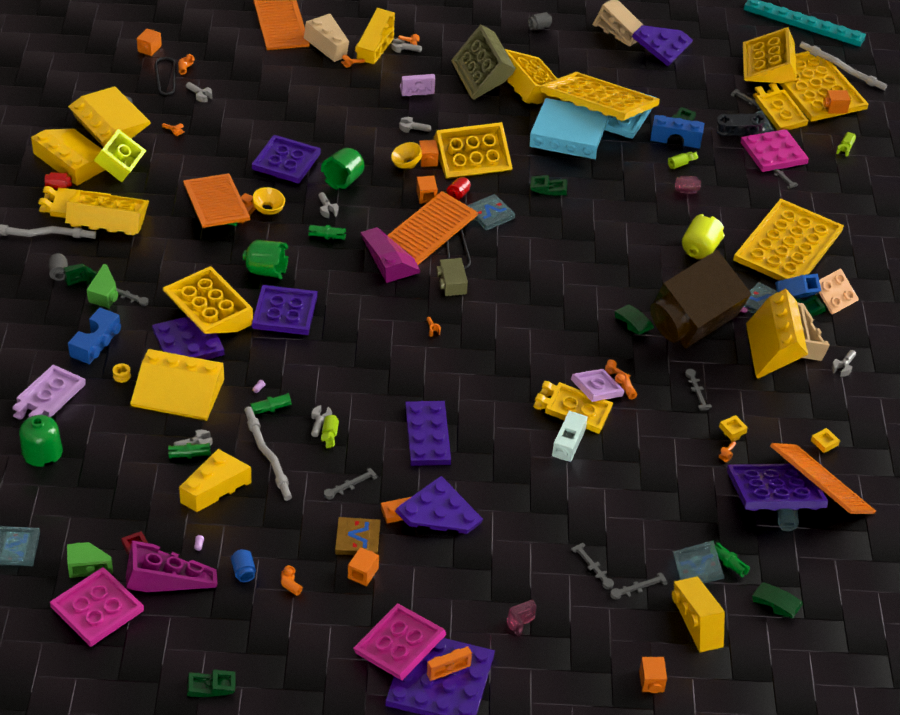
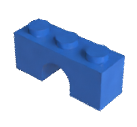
[650,115,704,149]
[68,308,121,364]

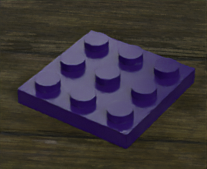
[252,135,321,183]
[252,285,318,335]
[152,317,224,360]

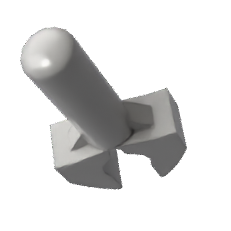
[391,38,422,53]
[186,82,212,102]
[399,117,431,133]
[318,192,339,218]
[832,350,856,377]
[311,405,332,437]
[174,429,213,446]

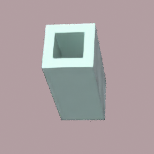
[552,411,588,462]

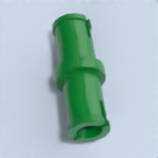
[309,225,346,240]
[250,393,292,415]
[168,443,211,459]
[710,542,750,577]

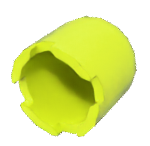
[682,214,724,259]

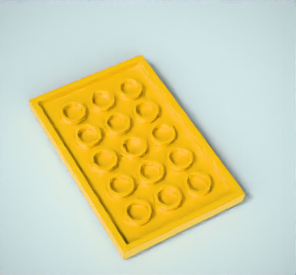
[779,49,869,122]
[540,72,660,121]
[733,199,844,281]

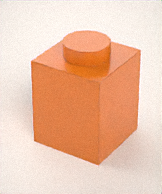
[137,28,162,56]
[823,90,851,114]
[419,140,439,167]
[416,176,438,204]
[348,547,379,586]
[639,657,667,693]

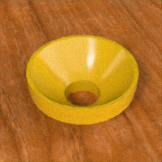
[391,142,422,169]
[252,187,285,215]

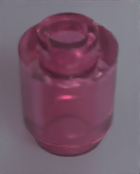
[675,176,701,194]

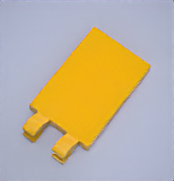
[753,83,809,131]
[38,186,111,218]
[533,381,613,434]

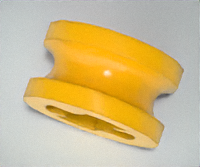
[113,363,131,383]

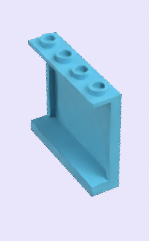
[530,98,610,160]

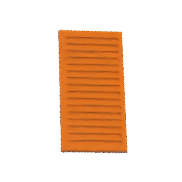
[253,0,310,50]
[183,173,250,228]
[387,191,478,265]
[770,443,876,514]

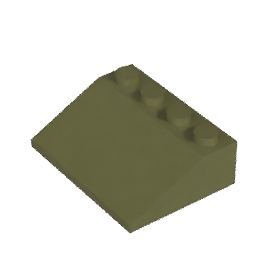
[451,24,516,99]

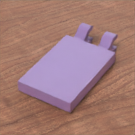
[13,365,86,420]

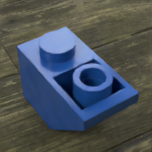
[775,274,821,298]

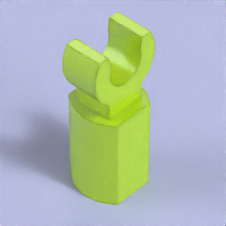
[836,132,856,157]
[668,152,698,169]
[321,415,339,449]

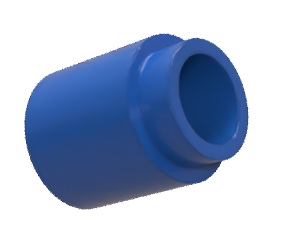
[231,549,256,582]

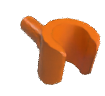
[398,34,420,45]
[341,55,365,67]
[162,123,185,136]
[427,317,441,337]
[605,359,631,378]
[718,441,736,463]

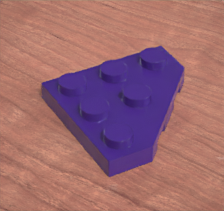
[631,25,693,66]
[395,476,483,534]

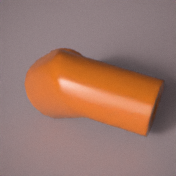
[178,54,195,75]
[615,372,638,399]
[281,565,303,596]

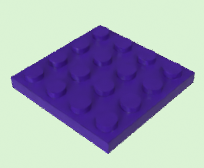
[727,464,828,511]
[385,638,495,715]

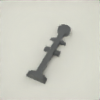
[731,89,760,109]
[774,169,798,189]
[116,288,148,306]
[685,369,712,411]
[324,468,377,499]
[571,543,614,590]
[610,572,668,600]

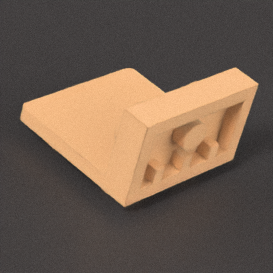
[815,269,858,314]

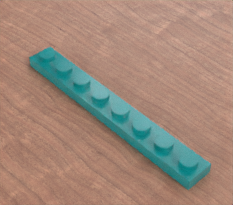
[744,0,866,47]

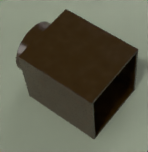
[650,250,751,349]

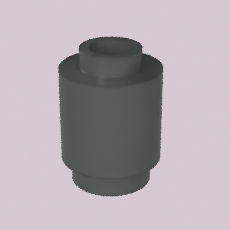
[528,12,552,31]
[49,253,68,281]

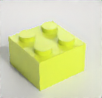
[94,129,146,182]

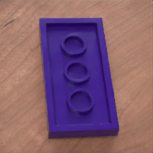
[405,401,451,466]

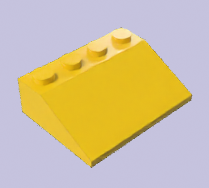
[743,27,797,83]
[505,49,560,104]
[68,86,151,147]
[433,122,513,179]
[31,129,105,186]
[65,190,149,235]
[163,266,253,334]
[746,289,808,379]
[131,349,224,421]

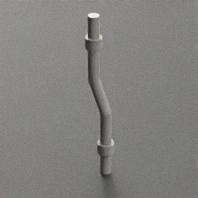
[799,42,888,91]
[0,224,96,239]
[244,407,292,501]

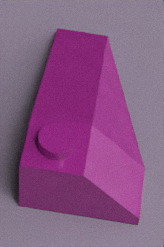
[361,227,420,283]
[126,540,218,592]

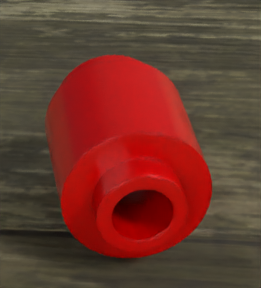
[45,172,72,190]
[447,177,471,200]

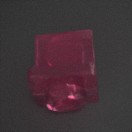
[507,599,537,636]

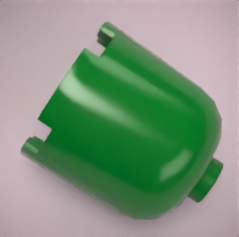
[321,148,364,190]
[243,240,288,279]
[19,415,63,467]

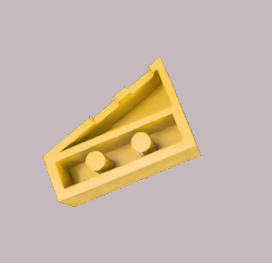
[355,8,395,64]
[179,449,252,512]
[672,576,725,653]

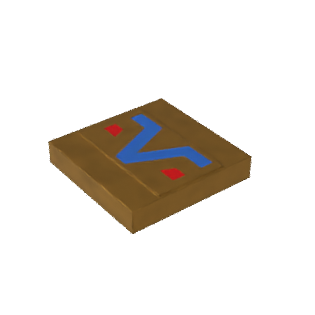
[335,517,380,555]

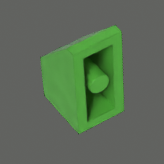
[86,264,118,308]
[67,542,113,578]

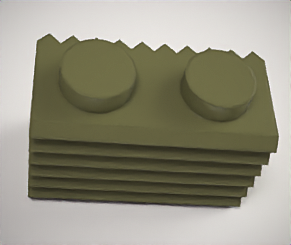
[436,258,468,296]

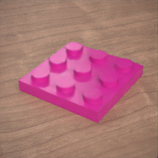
[741,129,809,172]
[50,567,144,647]
[353,603,446,680]

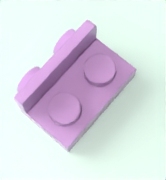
[400,74,435,96]

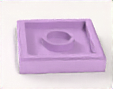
[571,369,624,402]

